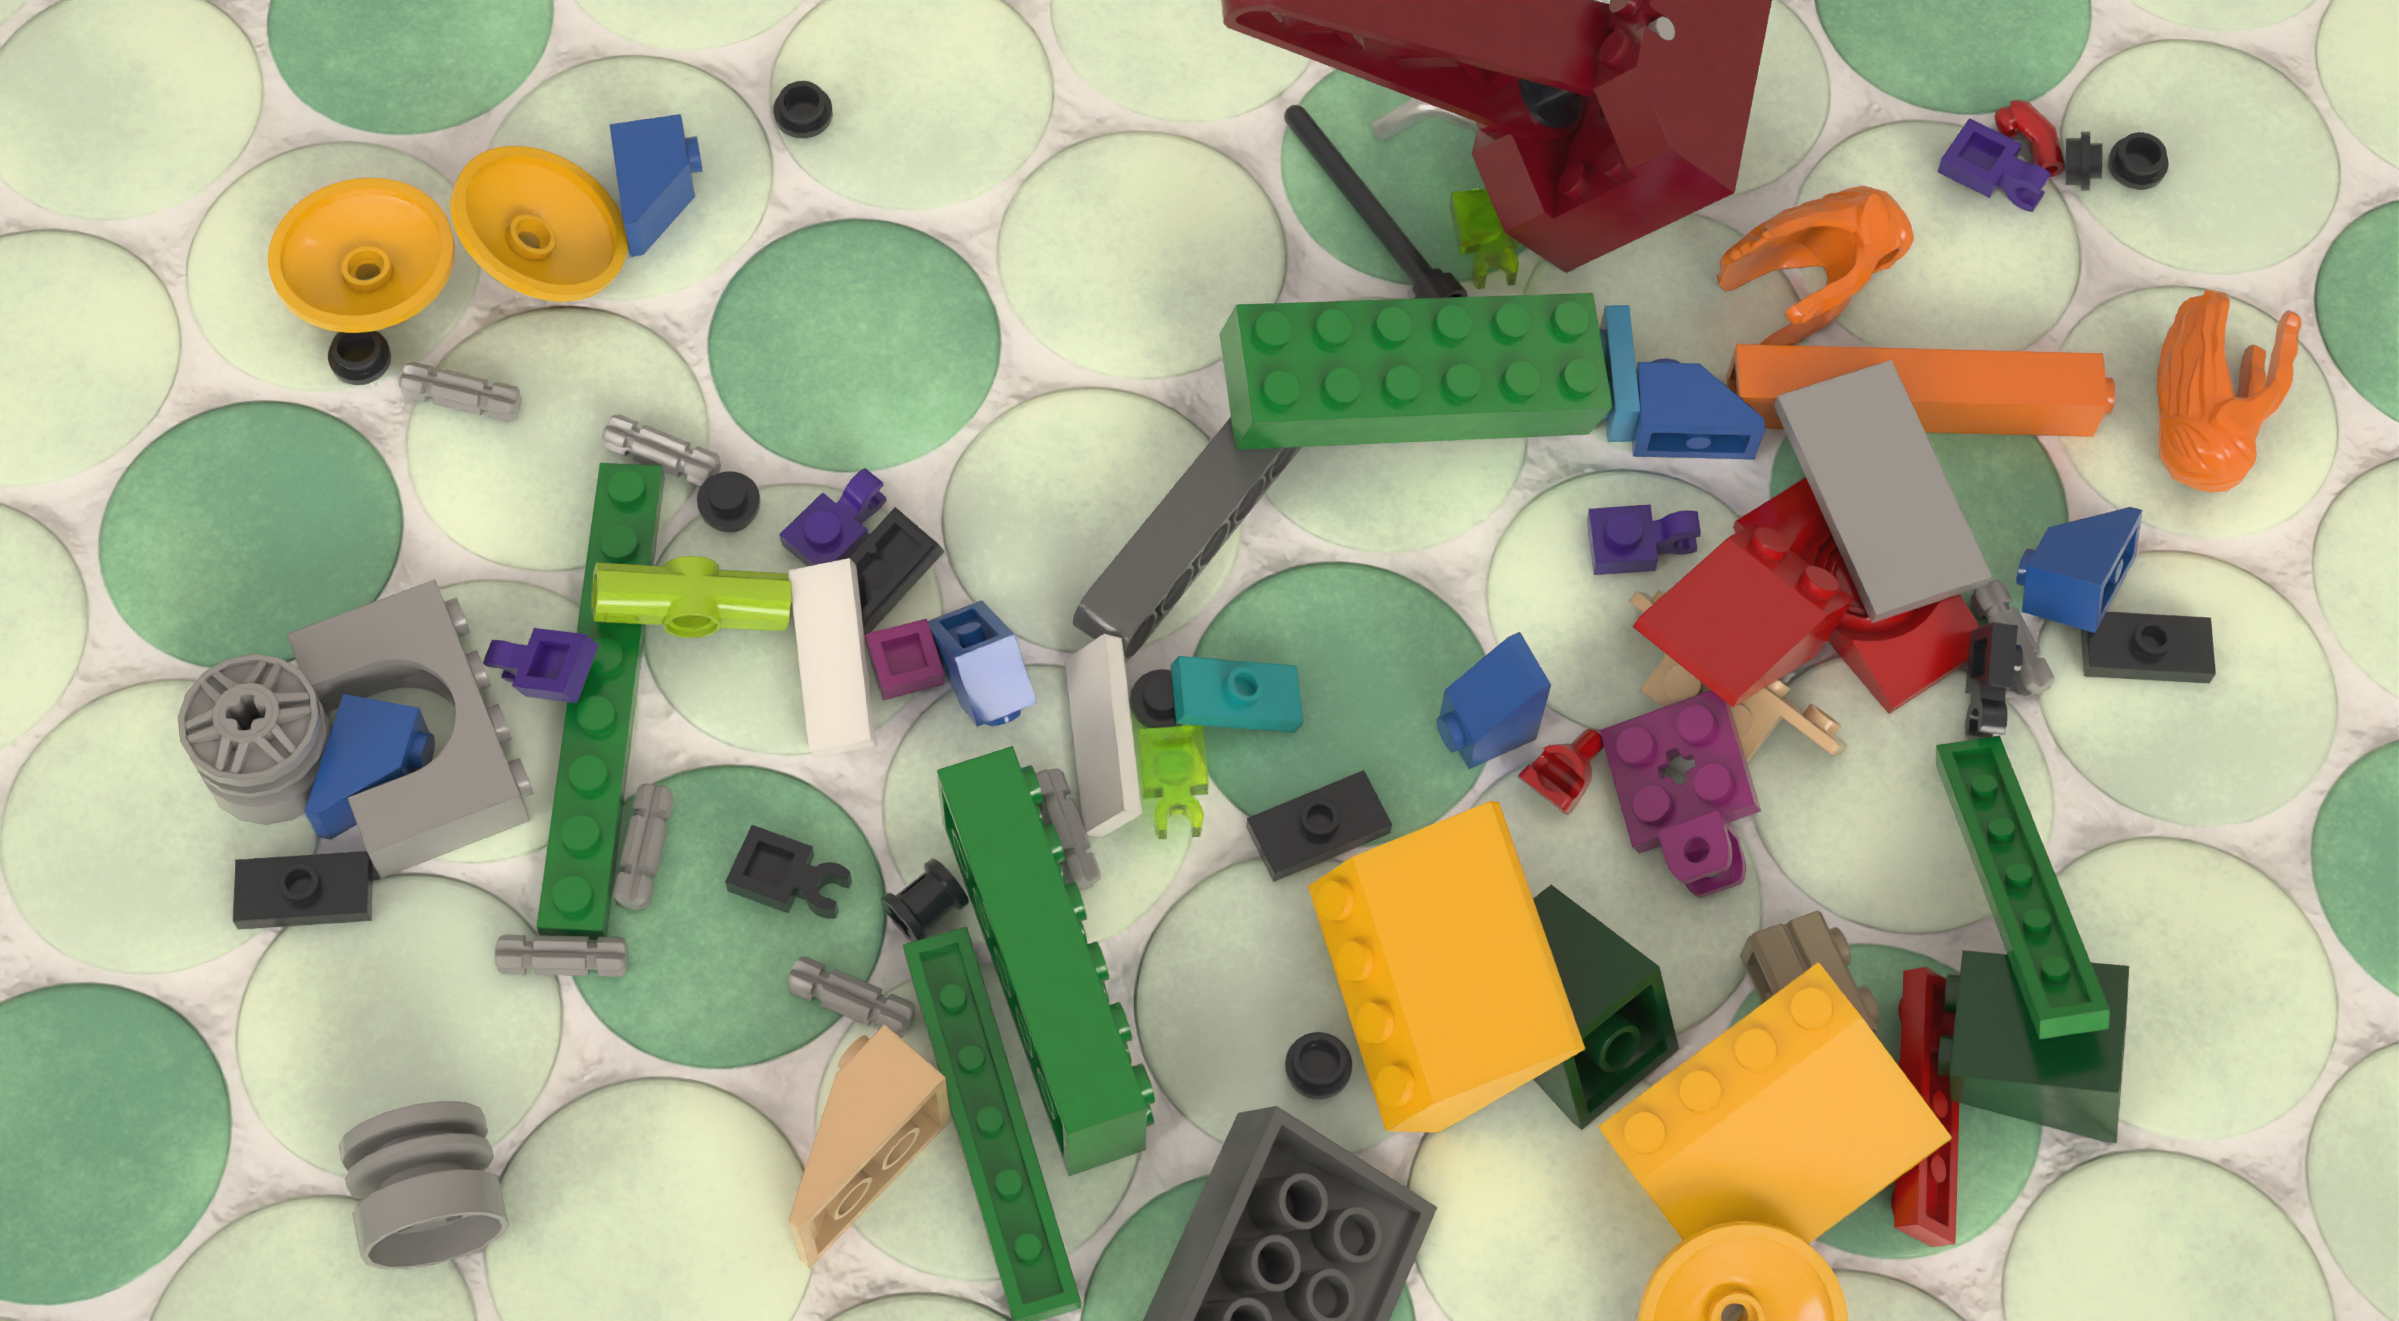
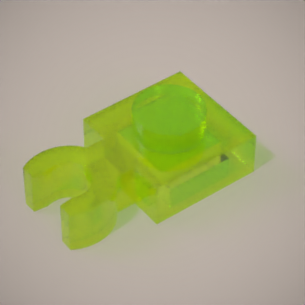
[1449,188,1519,289]
[1138,725,1209,840]

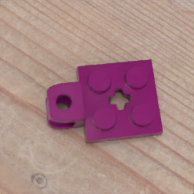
[1600,690,1761,898]

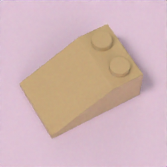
[788,1024,951,1268]

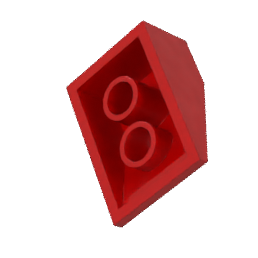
[1633,523,1854,707]

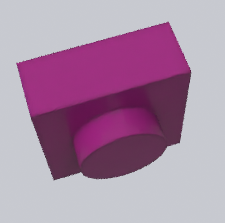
[865,618,945,701]

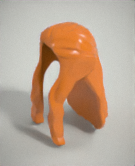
[1716,185,1914,345]
[2157,289,2302,493]

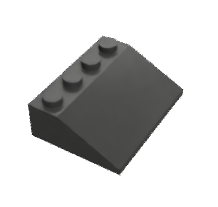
[1143,1106,1437,1321]

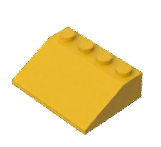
[1308,801,1585,1133]
[1598,962,1952,1244]

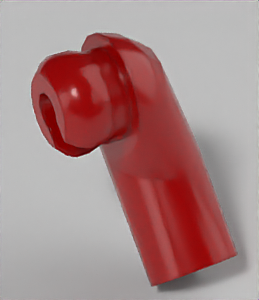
[1994,100,2065,178]

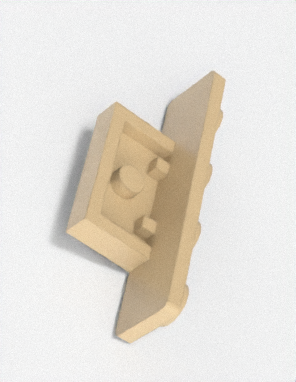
[1629,589,1848,764]

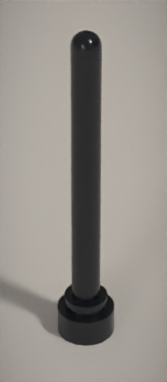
[1284,105,1468,299]

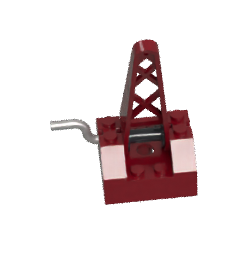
[1221,0,1772,273]

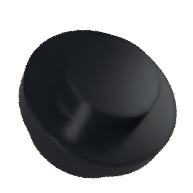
[773,81,833,138]
[2066,131,2102,191]
[2108,132,2169,190]
[328,331,391,385]
[697,471,760,532]
[1130,669,1183,732]
[1285,1032,1352,1099]

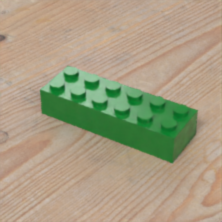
[1219,293,1613,450]
[937,746,1155,1176]

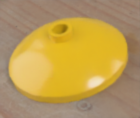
[450,146,628,302]
[268,178,455,333]
[1637,1221,1848,1321]

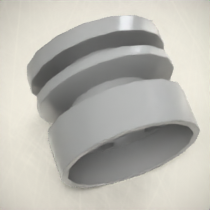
[178,654,332,825]
[338,1101,509,1269]

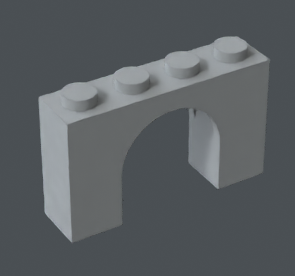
[287,579,534,879]

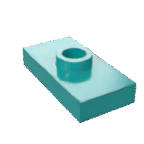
[1170,656,1304,732]

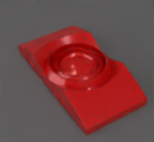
[1733,477,1980,714]

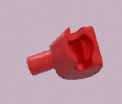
[1517,729,1604,815]

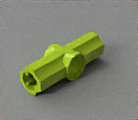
[591,556,792,638]

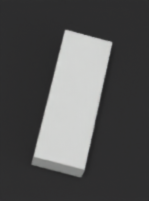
[789,558,877,757]
[1065,634,1142,838]

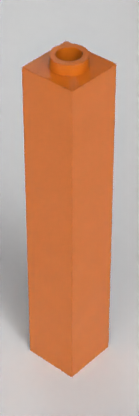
[1726,344,2115,437]

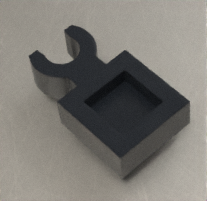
[1965,622,2023,738]
[725,825,852,919]

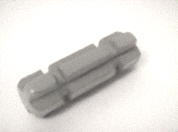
[399,362,522,422]
[602,415,721,487]
[1971,580,2054,698]
[1036,768,1101,890]
[613,783,673,910]
[495,934,628,977]
[787,956,915,1038]

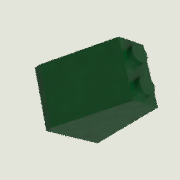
[1533,884,1679,1130]
[1938,950,2130,1143]

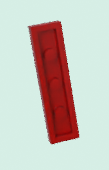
[1891,967,1960,1247]

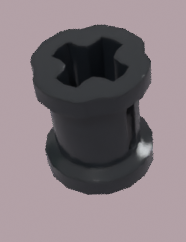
[881,858,969,942]

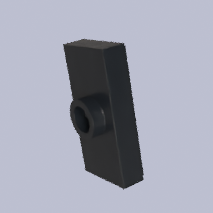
[849,507,945,638]
[2081,612,2216,684]
[1246,770,1392,882]
[233,851,373,930]

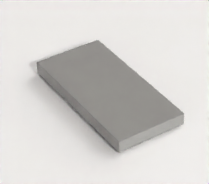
[1774,360,1993,623]

